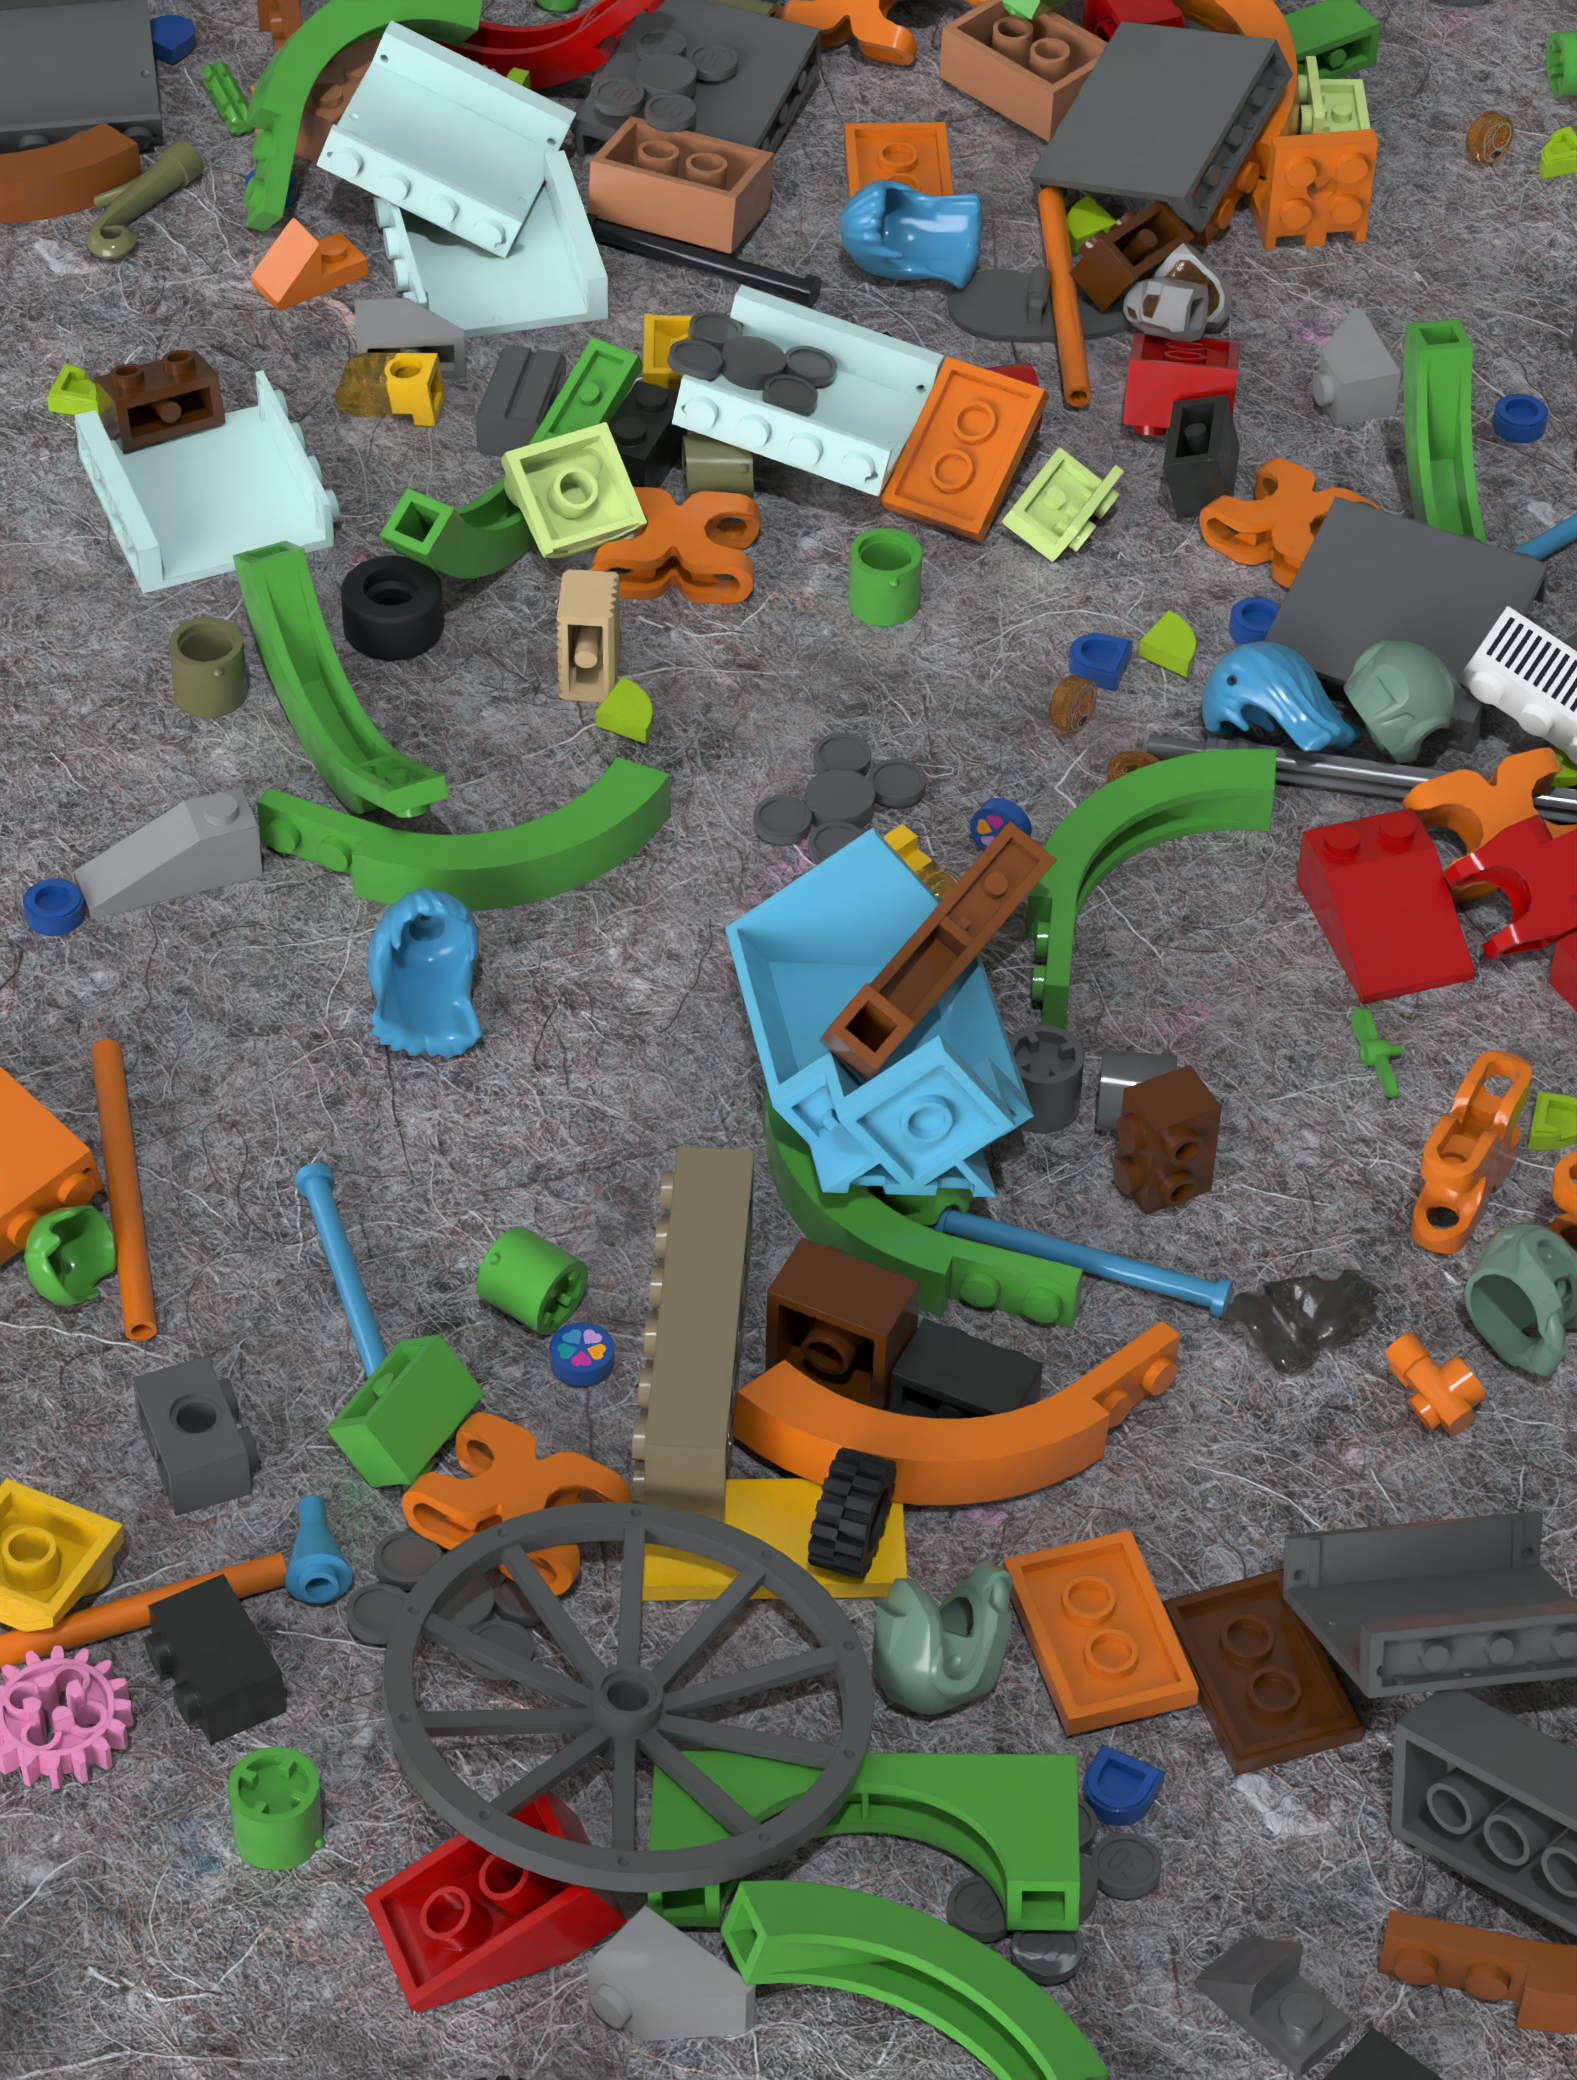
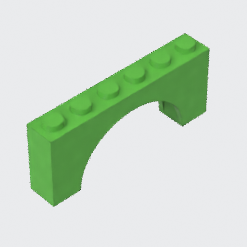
[647,1750,1080,1931]

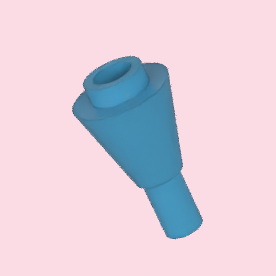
[284,1495,352,1604]

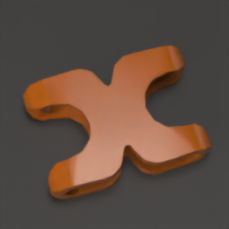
[780,0,918,65]
[1199,457,1382,588]
[591,487,761,604]
[1401,747,1577,904]
[1410,1050,1533,1254]
[402,1412,632,1596]

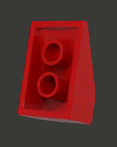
[1123,331,1240,436]
[1296,808,1475,1005]
[364,1790,627,2013]

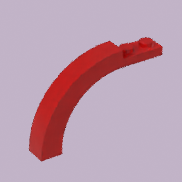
[428,0,665,89]

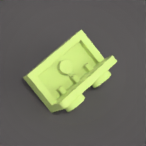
[1298,56,1371,135]
[1001,447,1124,563]

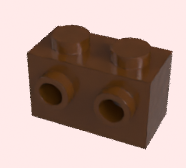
[1069,201,1195,313]
[94,350,226,451]
[1113,1065,1221,1215]

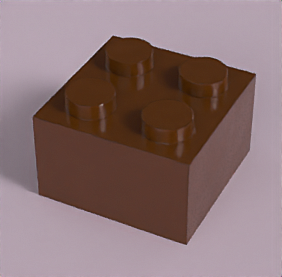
[765,1238,920,1411]

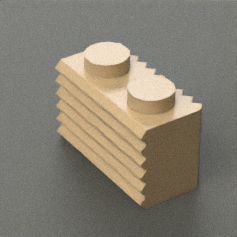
[556,569,620,703]

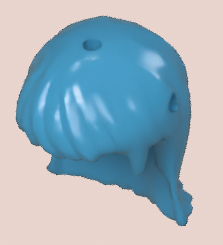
[840,180,983,289]
[1202,641,1361,752]
[367,888,483,1060]

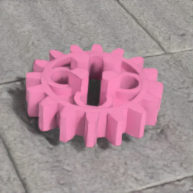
[0,1645,134,1789]

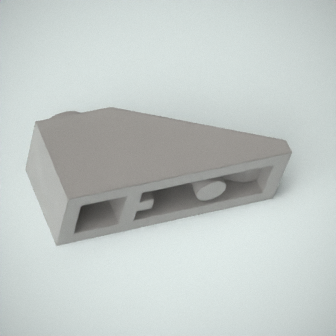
[74,787,263,920]

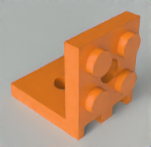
[1244,129,1378,251]

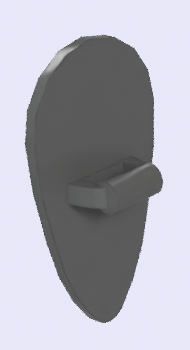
[948,267,1133,343]

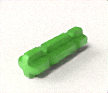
[202,61,255,136]

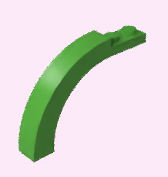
[243,0,483,232]
[1403,319,1487,544]
[379,337,644,579]
[232,540,449,818]
[1025,748,1277,1028]
[257,757,670,911]
[765,1083,1083,1329]
[721,1880,1110,2080]

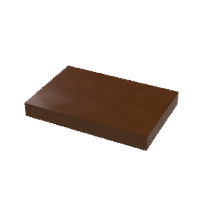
[1162,1568,1364,1776]

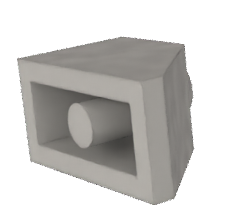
[354,298,466,383]
[1312,308,1401,426]
[588,1905,756,2041]

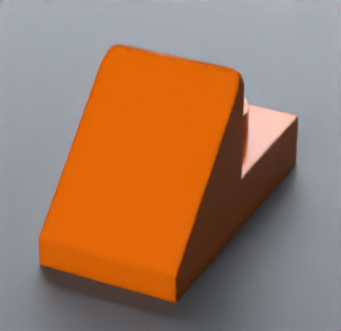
[251,218,368,312]

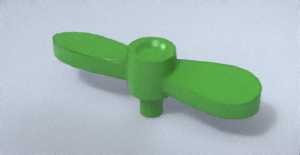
[1351,1008,1402,1098]

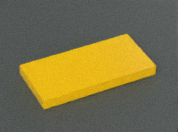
[636,1478,907,1601]

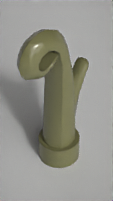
[86,140,204,260]

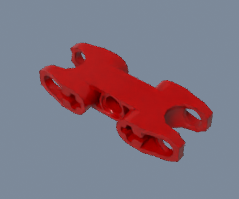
[1444,814,1577,960]

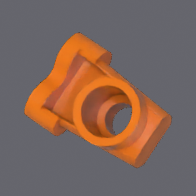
[1385,1332,1487,1437]

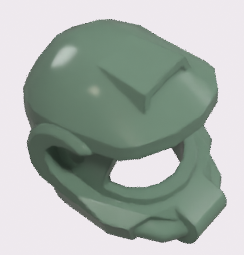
[1343,640,1462,764]
[1464,1223,1577,1376]
[873,1560,1013,1715]

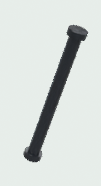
[587,213,821,308]

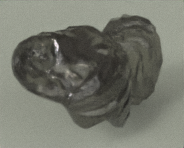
[1222,1269,1381,1374]

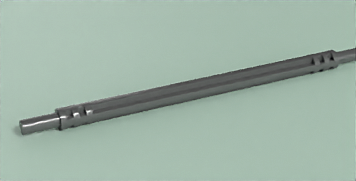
[1146,734,1577,824]

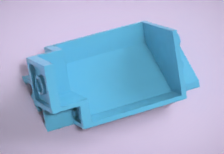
[725,827,1034,1197]

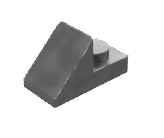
[1195,1937,1352,2078]

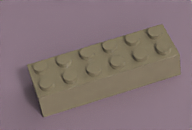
[632,1146,754,1523]

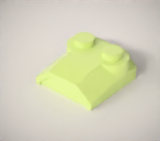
[501,422,647,558]

